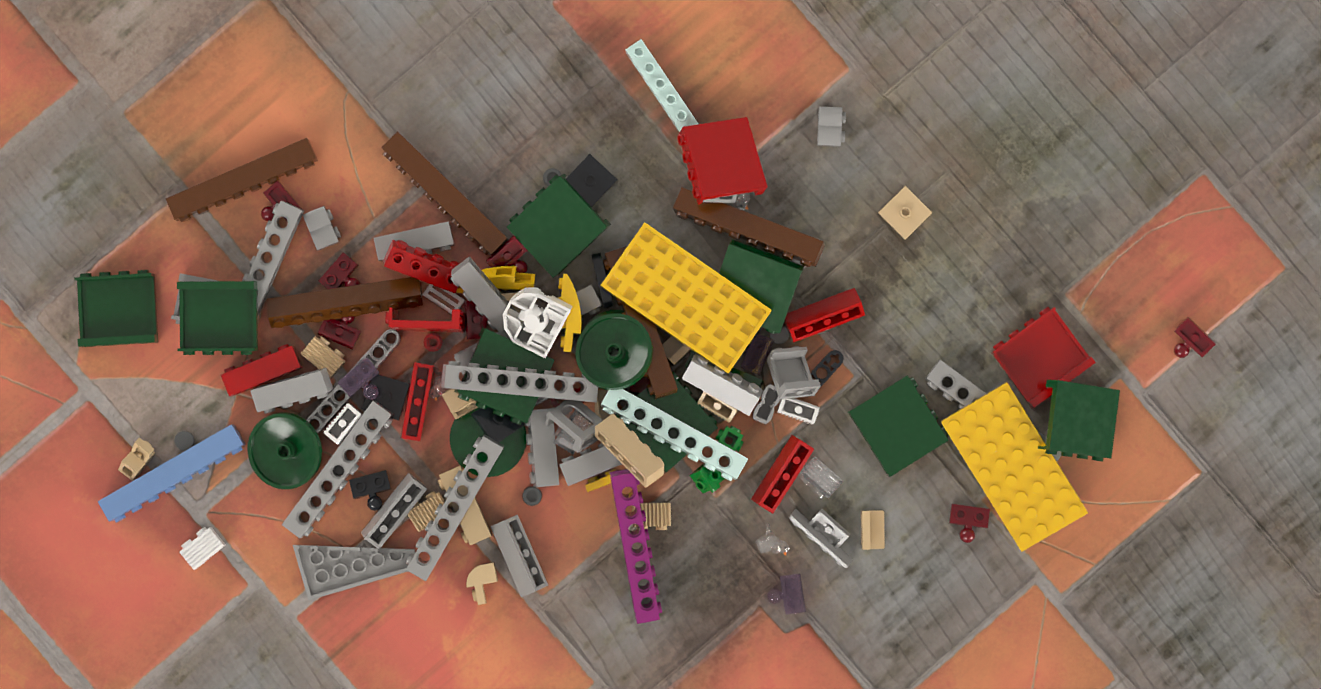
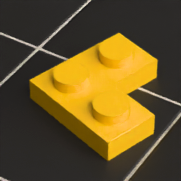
[585,469,616,492]

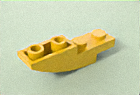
[457,266,535,293]
[557,274,582,353]

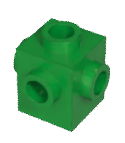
[715,426,744,452]
[689,463,725,494]

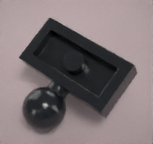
[349,470,391,511]

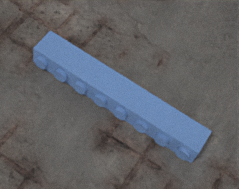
[98,424,246,523]

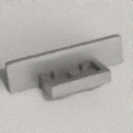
[789,509,853,568]

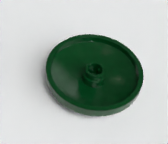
[576,313,653,390]
[450,407,526,477]
[247,412,322,489]

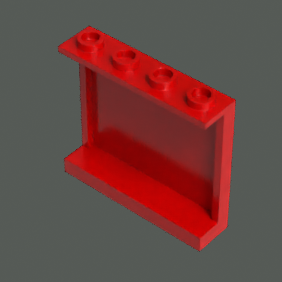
[677,117,768,205]
[991,307,1096,408]
[385,308,465,333]

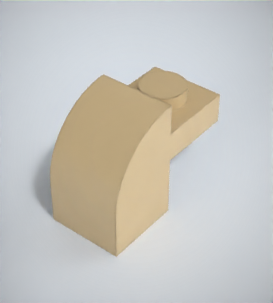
[118,438,155,481]
[466,562,498,605]

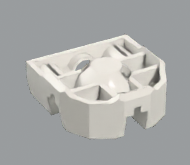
[503,287,572,358]

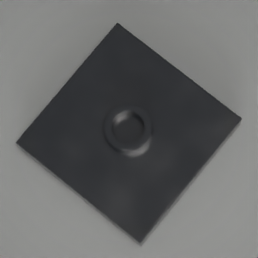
[566,154,618,207]
[362,373,410,421]
[471,407,525,442]

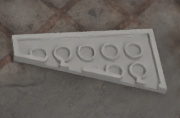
[293,545,416,601]

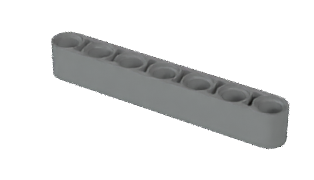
[306,329,401,433]

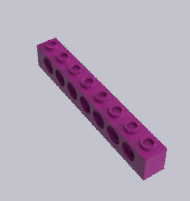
[610,469,662,624]

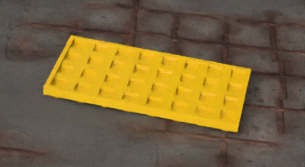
[600,222,772,374]
[941,382,1088,552]

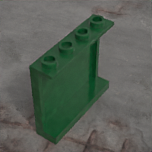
[507,174,611,278]
[719,239,805,334]
[74,270,158,347]
[177,281,258,355]
[454,328,555,425]
[615,371,718,474]
[848,375,949,477]
[1038,380,1120,462]

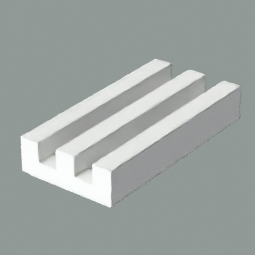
[422,284,465,314]

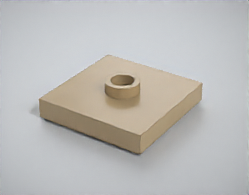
[878,186,932,240]

